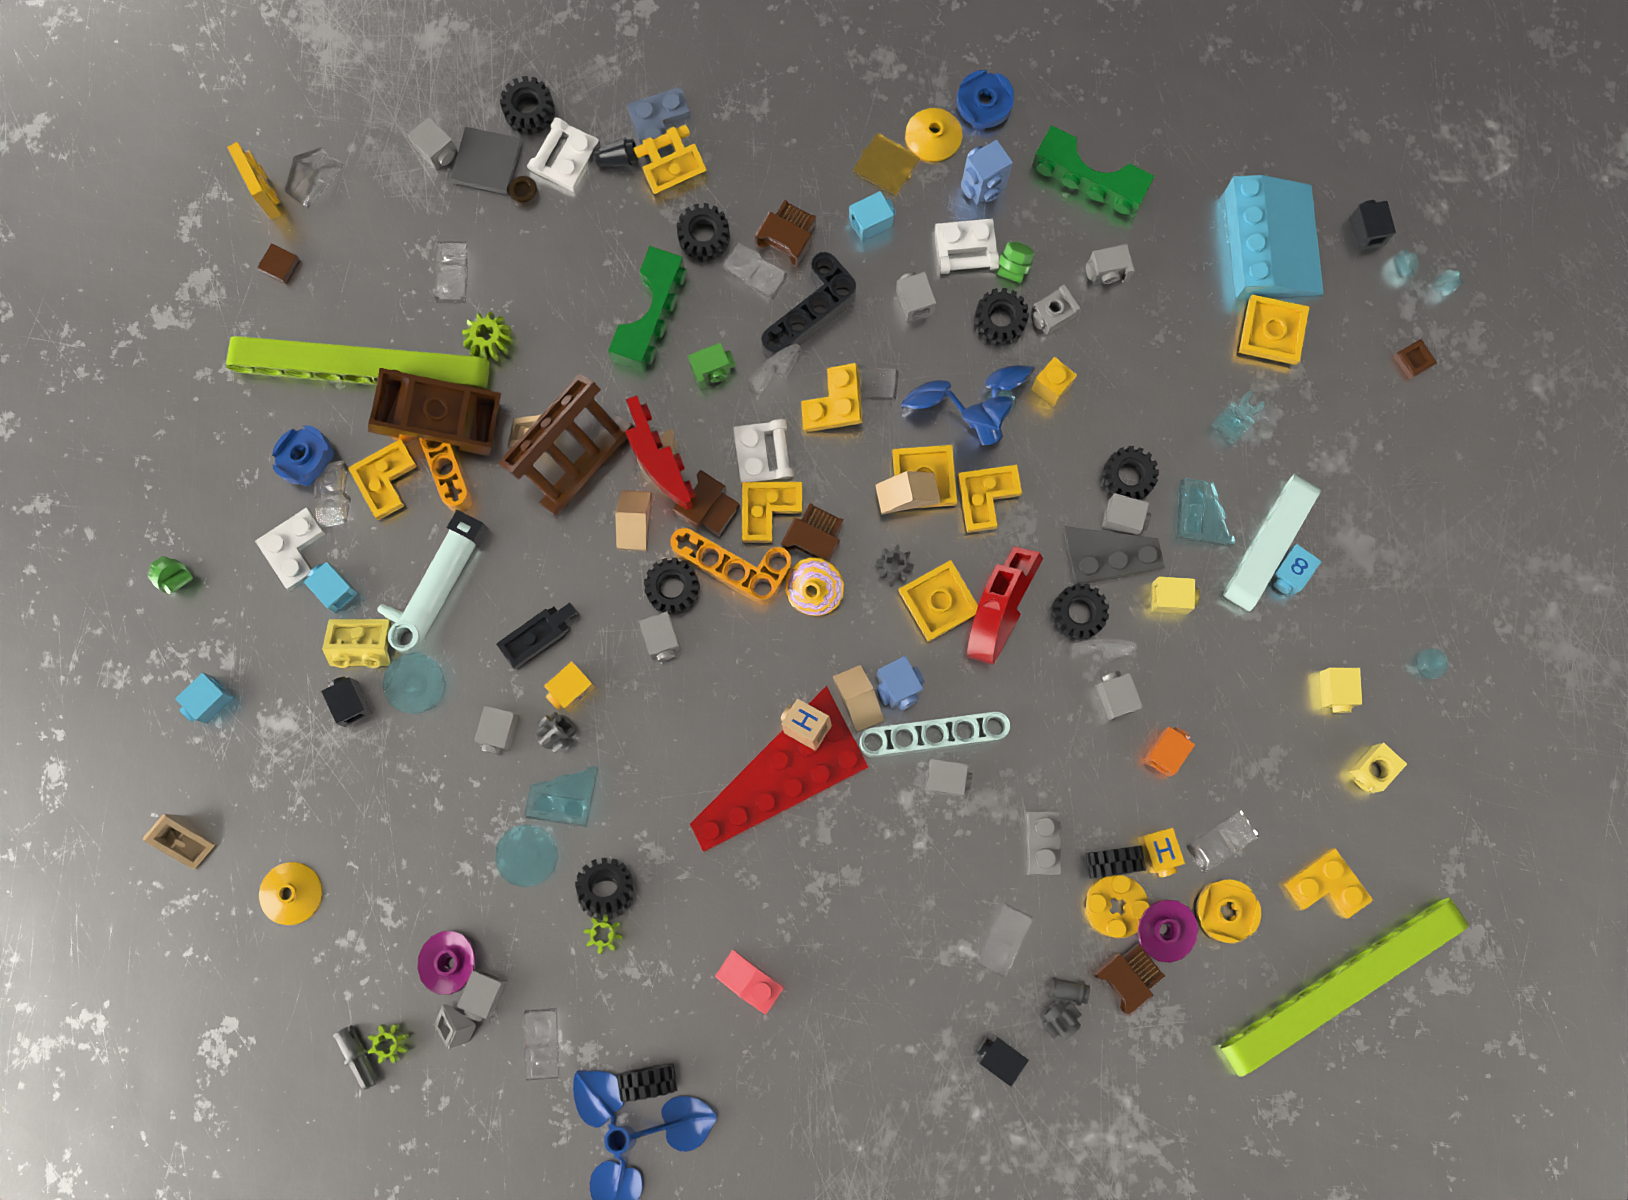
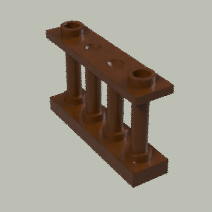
[498,374,635,516]

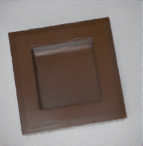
[257,243,300,284]
[1394,339,1437,380]

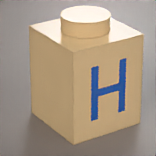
[781,698,832,751]

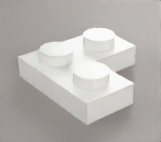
[255,508,325,591]

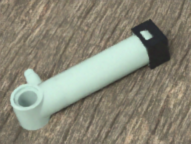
[378,510,489,656]

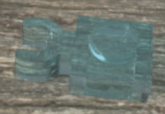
[1211,391,1265,445]

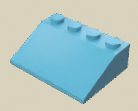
[1225,175,1324,300]

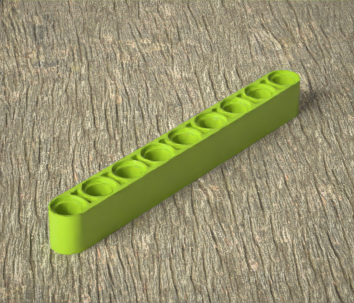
[225,336,490,389]
[1220,897,1469,1077]

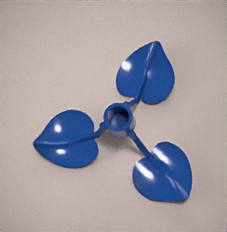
[901,365,1035,445]
[573,1071,717,1200]

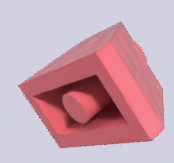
[715,950,784,1015]

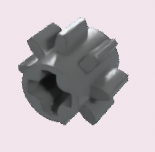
[876,545,914,584]
[536,712,575,752]
[1042,1000,1082,1040]

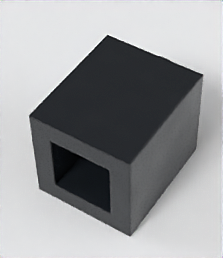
[1350,200,1396,249]
[321,676,372,727]
[976,1034,1029,1087]

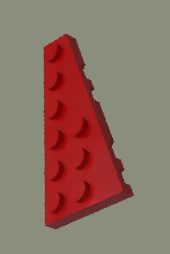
[690,685,868,852]

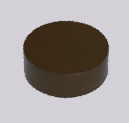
[508,176,539,207]

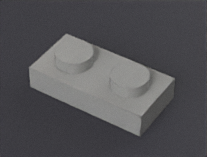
[1027,812,1061,875]

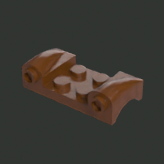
[368,368,501,456]

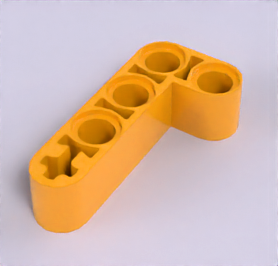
[391,434,473,512]
[670,528,792,605]

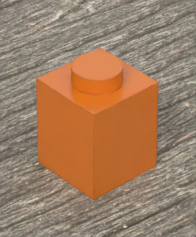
[1143,727,1195,777]

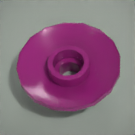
[1138,899,1198,963]
[417,931,476,995]

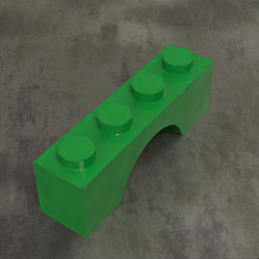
[1032,125,1155,217]
[608,246,687,372]

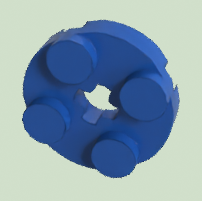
[956,70,1014,130]
[272,425,334,486]

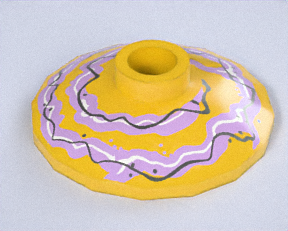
[785,557,844,616]

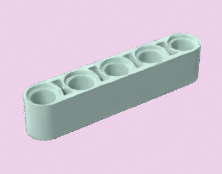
[1223,474,1321,612]
[859,712,1010,758]

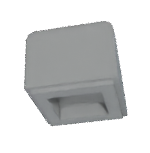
[435,1004,476,1049]

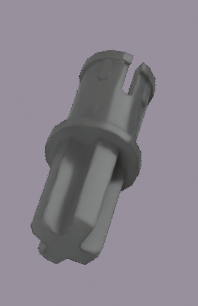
[333,1025,378,1090]

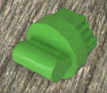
[997,242,1035,284]
[148,556,193,594]

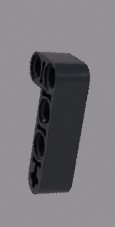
[761,252,856,361]

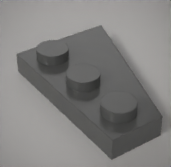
[1062,526,1165,585]

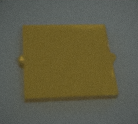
[853,133,920,197]

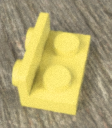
[322,619,392,668]

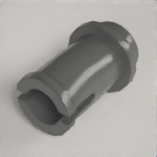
[1049,977,1090,1006]

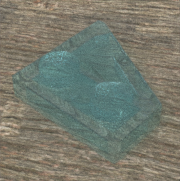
[1176,478,1235,547]
[524,766,598,827]

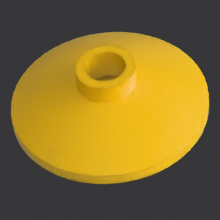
[905,108,962,162]
[259,862,323,925]

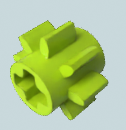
[583,914,624,954]
[368,1023,409,1064]

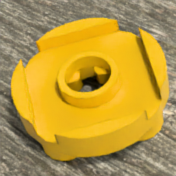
[1085,875,1149,938]
[1196,879,1261,943]

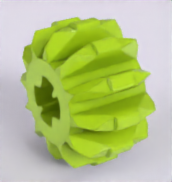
[462,311,513,362]

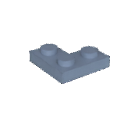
[627,87,690,159]

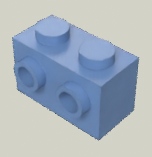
[961,139,1013,205]
[875,656,925,711]

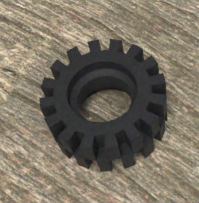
[500,76,555,134]
[676,203,730,261]
[974,288,1029,346]
[1101,446,1159,500]
[644,558,700,615]
[1051,583,1110,641]
[1085,845,1146,879]
[575,858,634,920]
[617,1063,678,1102]

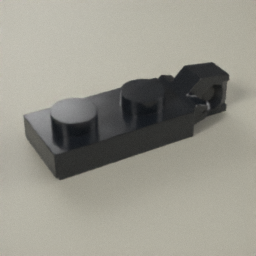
[496,602,579,670]

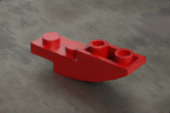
[625,395,696,510]
[966,546,1043,665]

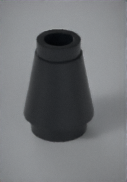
[594,137,638,167]

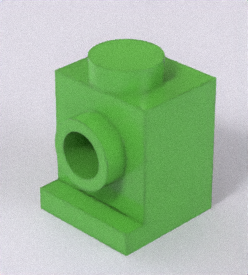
[688,342,736,391]

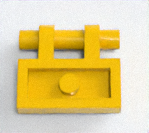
[633,124,707,194]

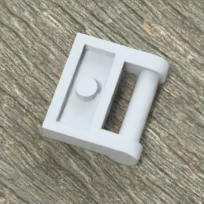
[527,117,601,192]
[935,219,999,274]
[733,419,794,487]

